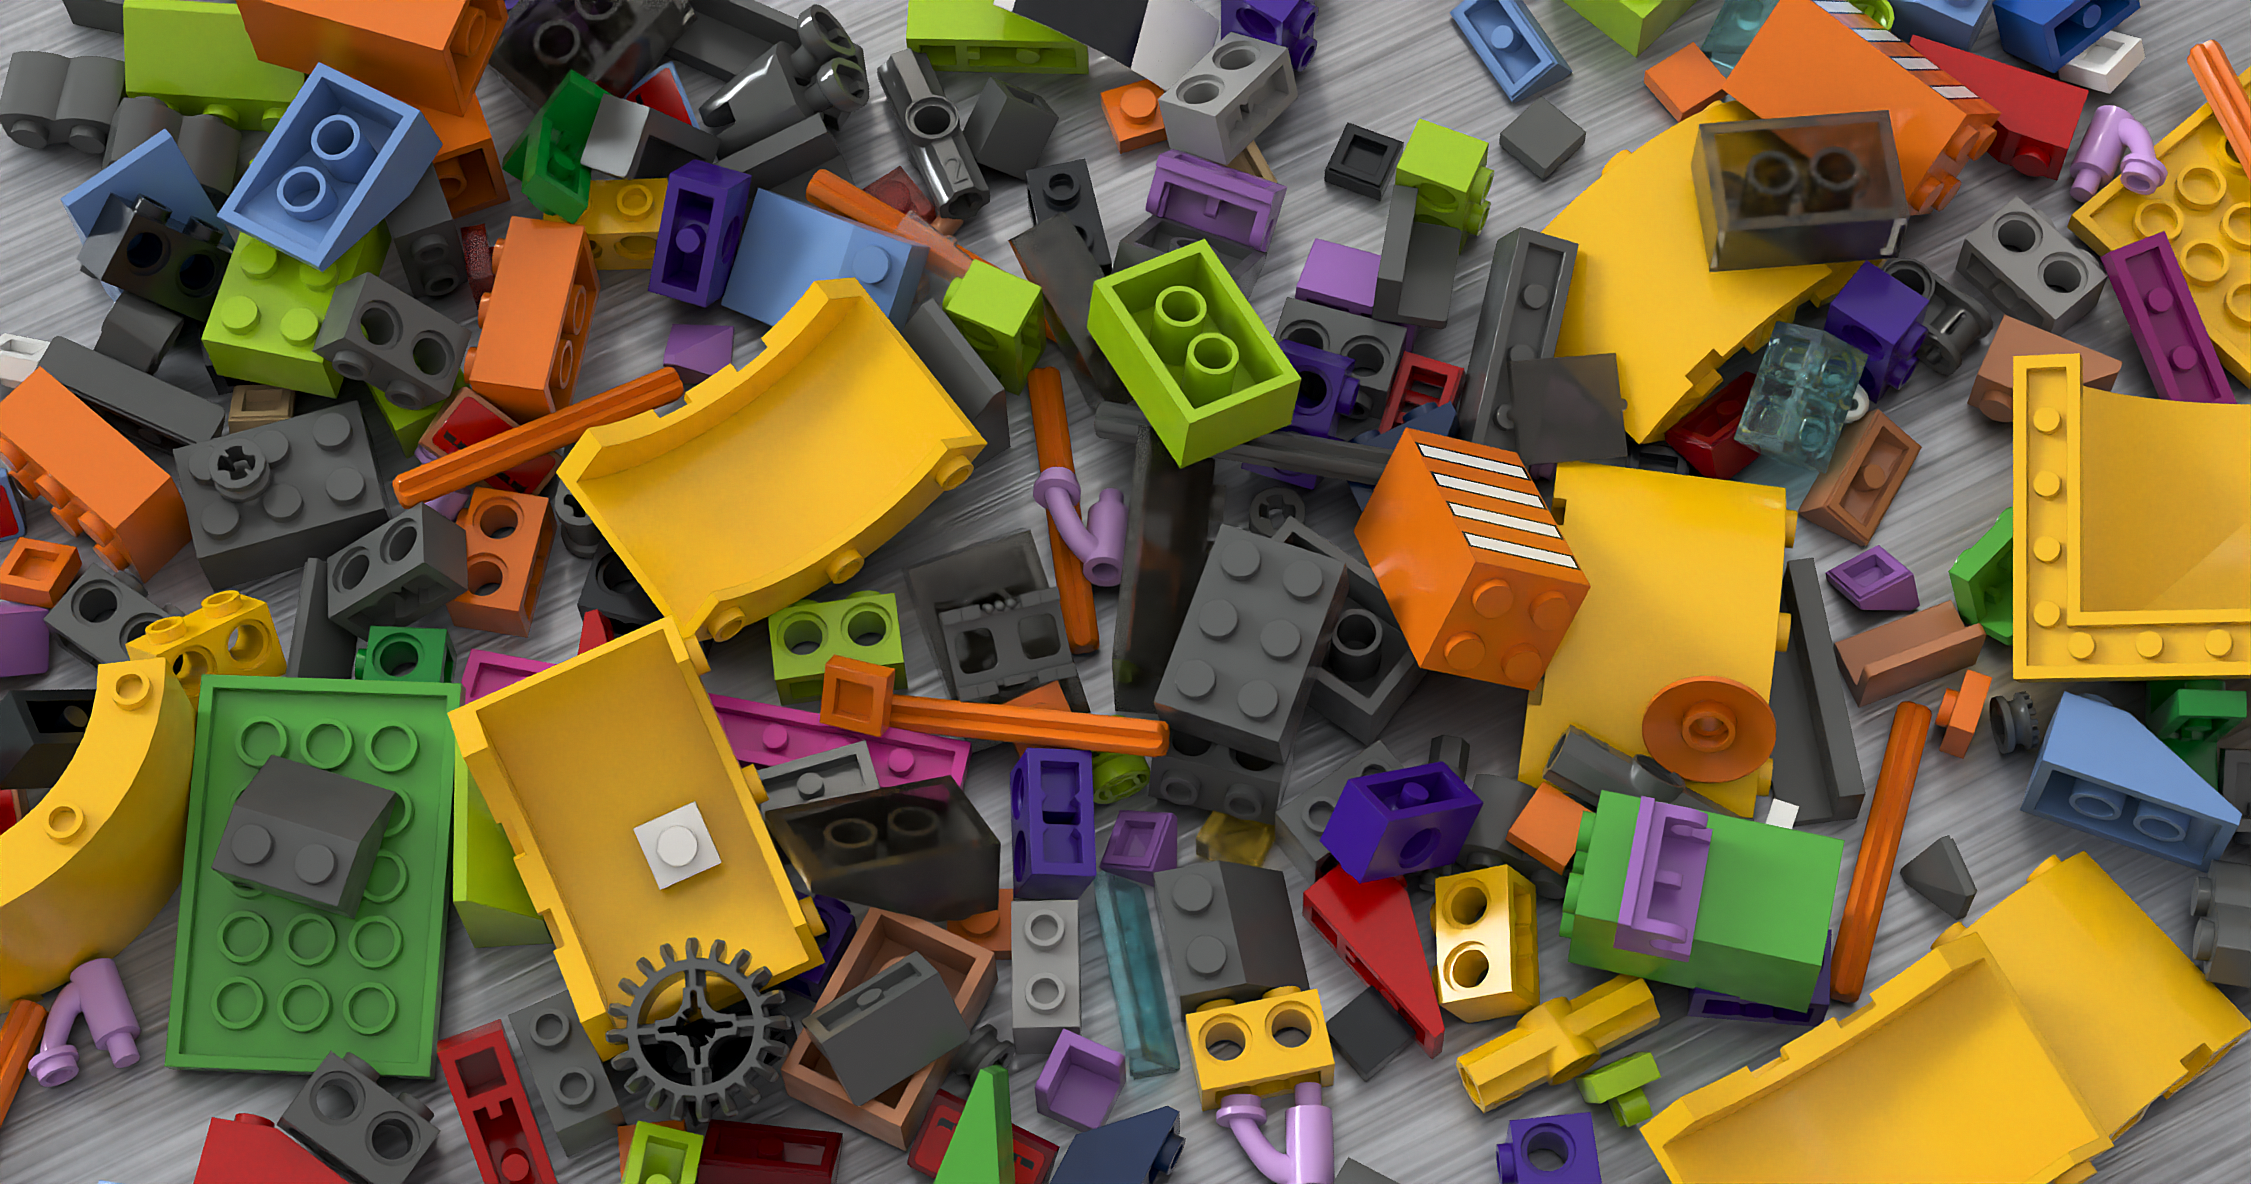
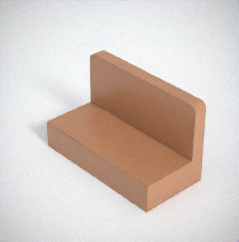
[1833,600,1987,708]

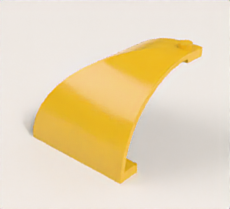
[2013,353,2251,683]

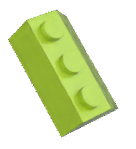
[123,0,310,134]
[453,736,553,948]

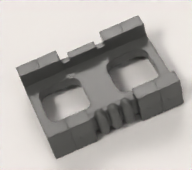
[938,586,1077,702]

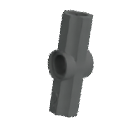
[877,48,990,220]
[1542,724,1744,819]

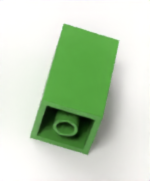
[1559,790,1845,1013]

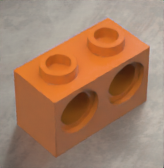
[446,486,558,638]

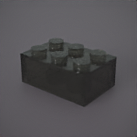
[1691,110,1910,272]

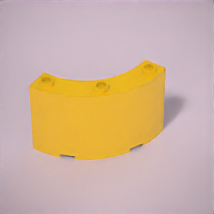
[1540,100,1899,445]
[556,277,988,642]
[1517,459,1798,818]
[447,614,827,1062]
[0,657,198,1014]
[1930,850,2251,1143]
[1639,931,2114,1184]

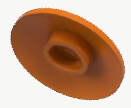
[1642,676,1776,783]

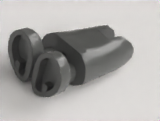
[698,4,869,161]

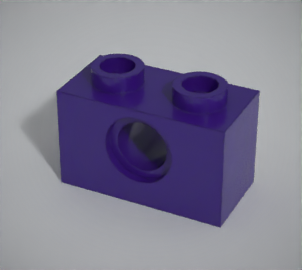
[648,159,752,308]
[1319,761,1484,883]

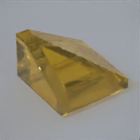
[1196,810,1275,868]

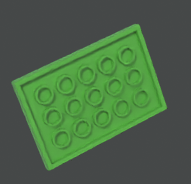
[164,674,466,1080]

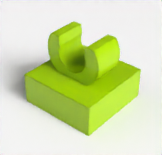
[1575,1052,1661,1127]

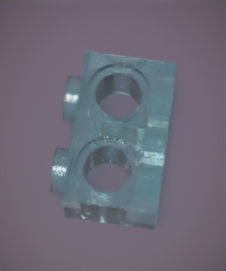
[1734,321,1868,474]

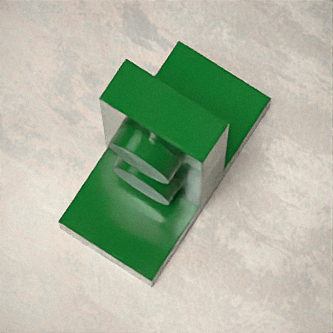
[502,69,613,225]
[2145,679,2247,792]

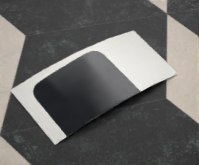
[993,0,1220,91]

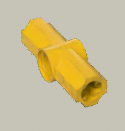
[1456,974,1661,1113]

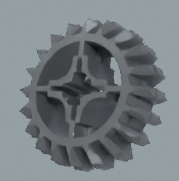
[606,937,792,1123]

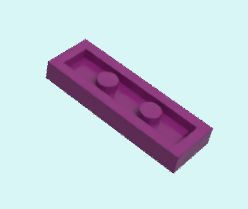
[2100,231,2237,404]

